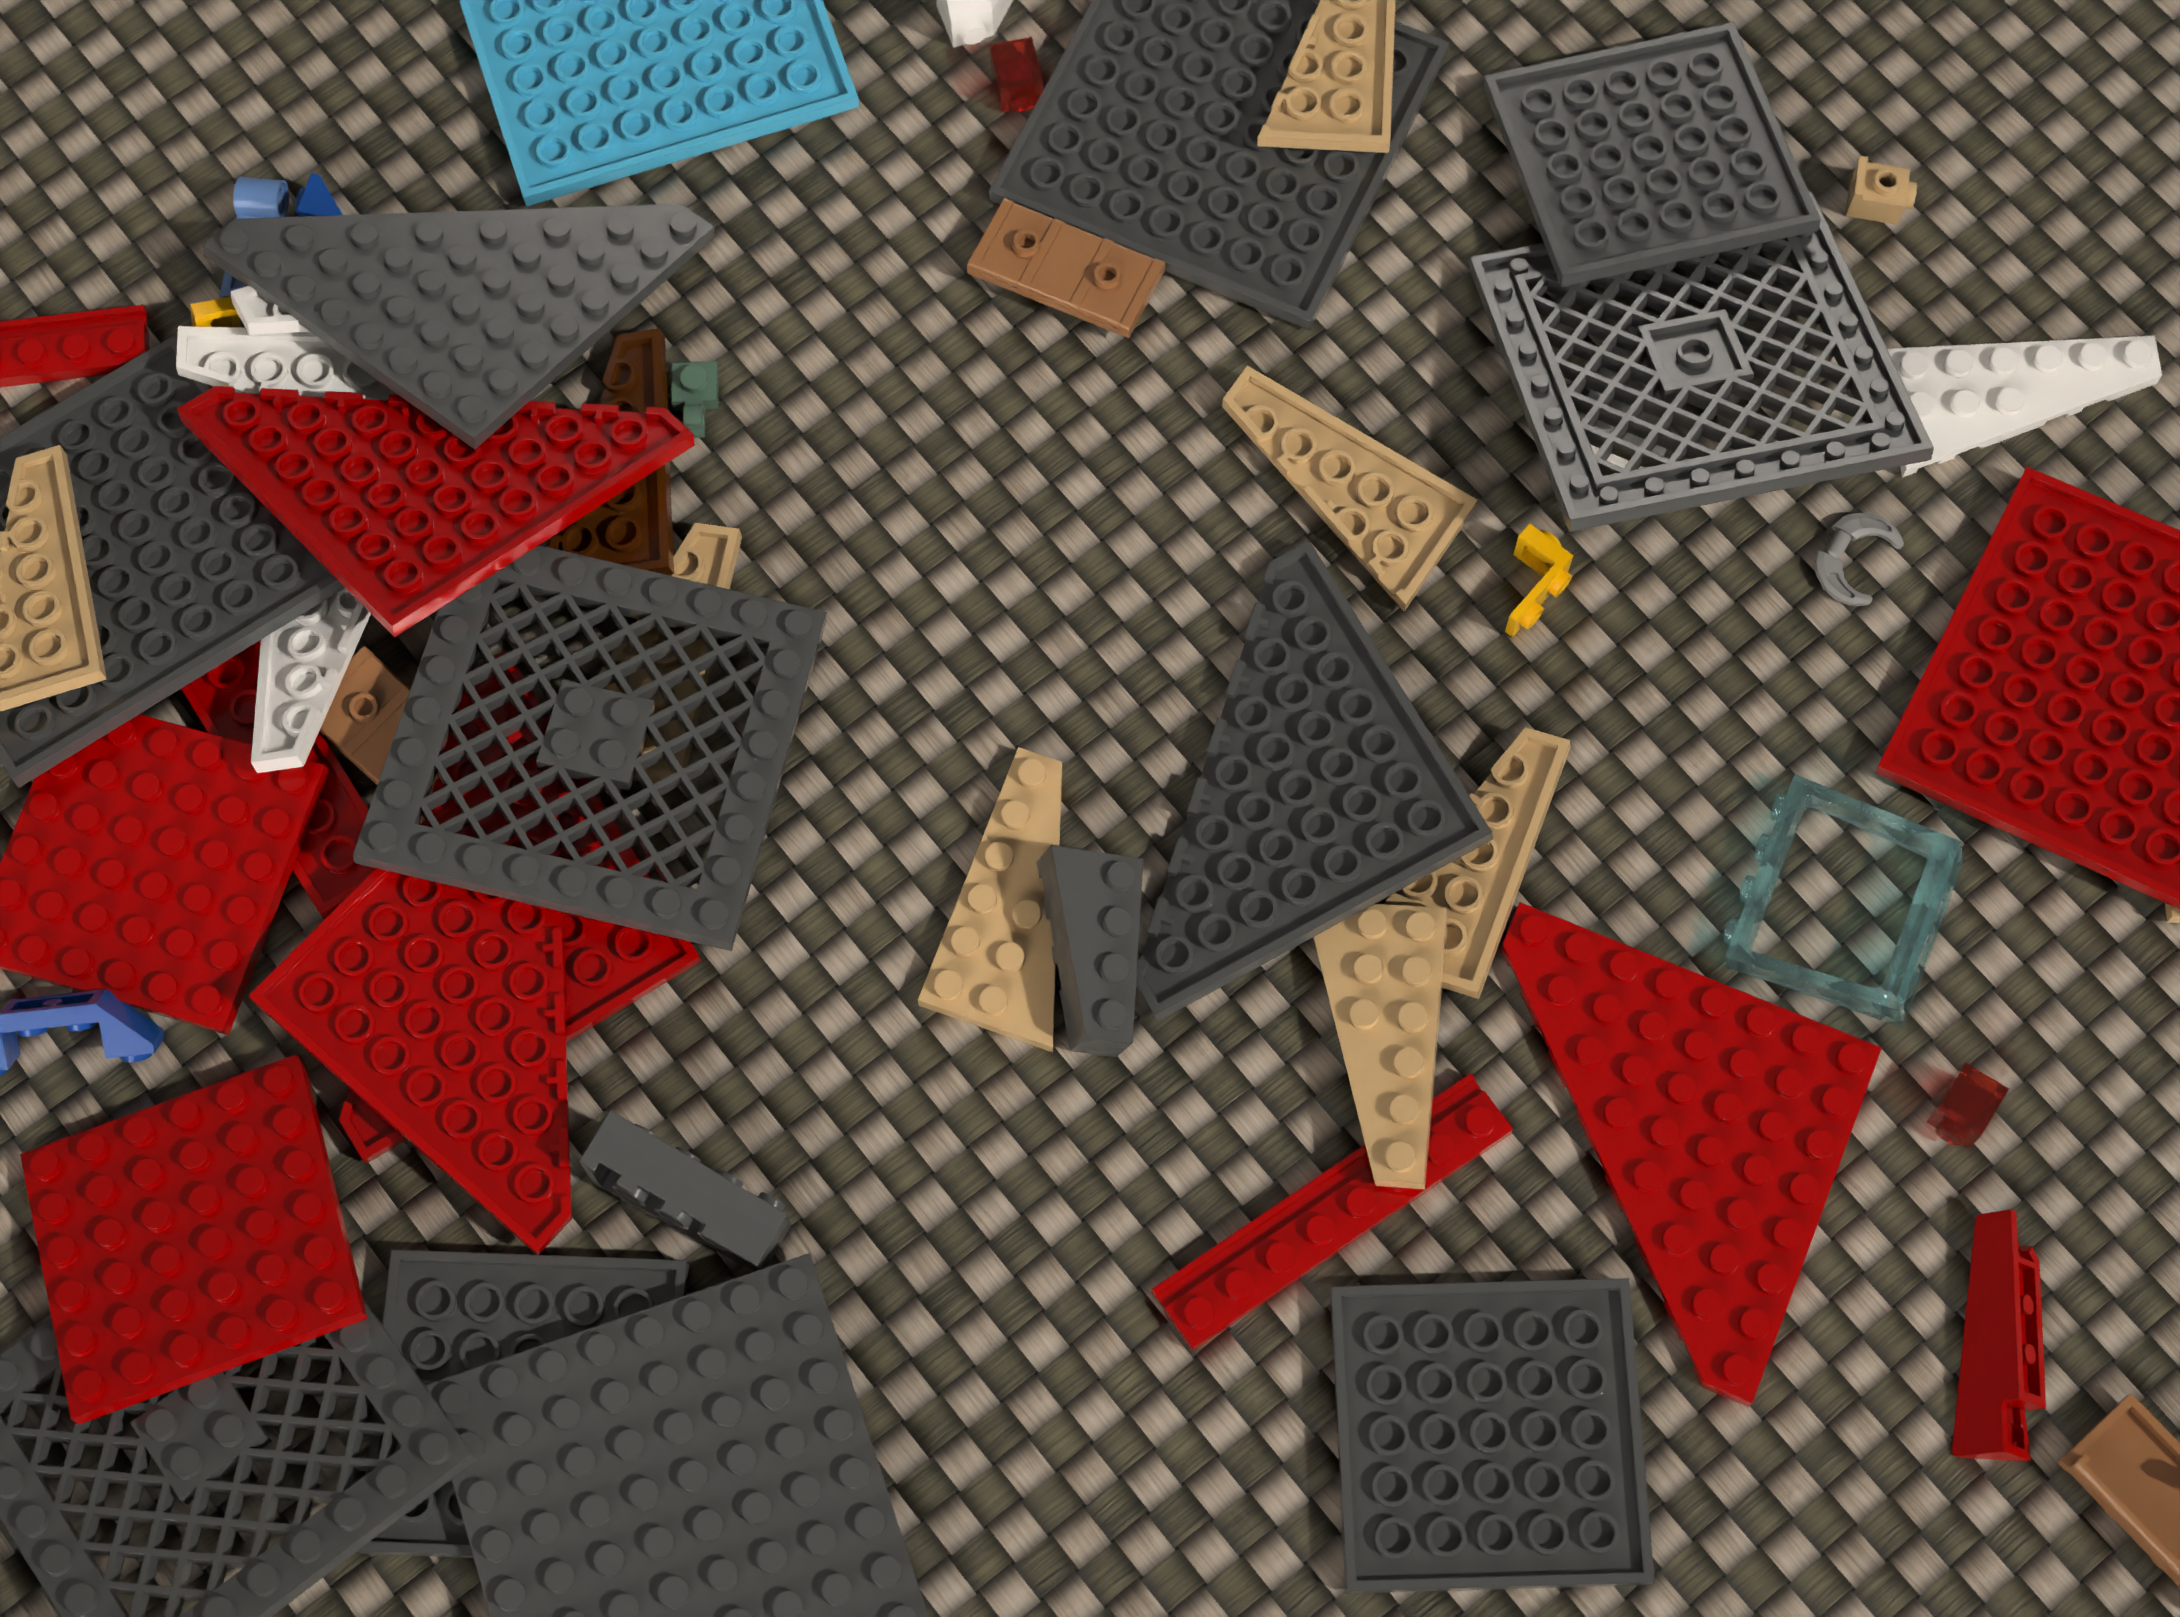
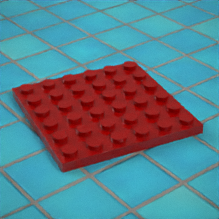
[0,714,330,1035]
[20,1053,368,1425]

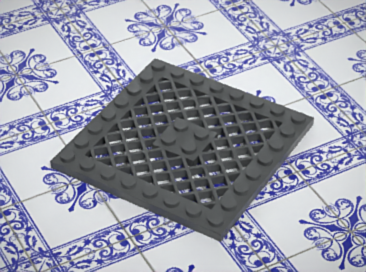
[1470,191,1934,532]
[353,545,827,951]
[0,1299,477,1617]

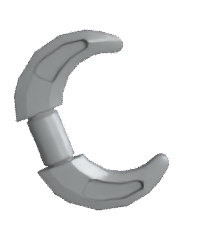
[1814,512,1904,606]

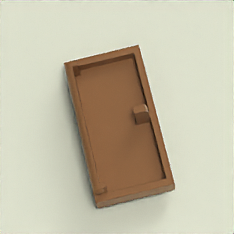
[967,198,1166,338]
[319,646,444,824]
[2057,1393,2180,1587]

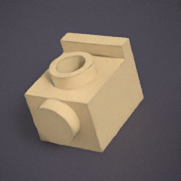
[1845,156,1917,225]

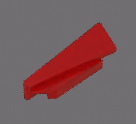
[1952,1209,2046,1462]

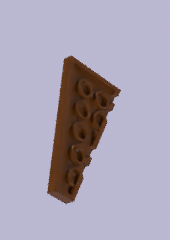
[549,328,674,575]

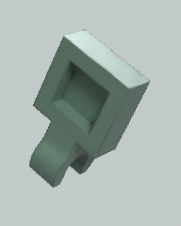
[672,361,719,438]

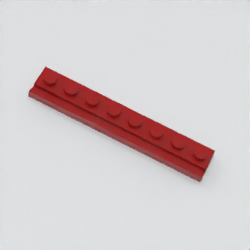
[0,305,150,387]
[1151,1073,1513,1352]

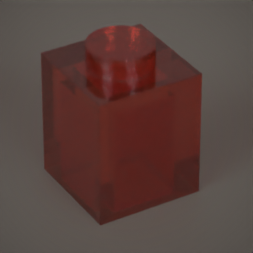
[989,37,1043,112]
[1926,1063,2009,1148]

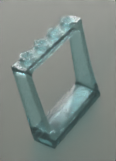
[1724,774,1964,1029]

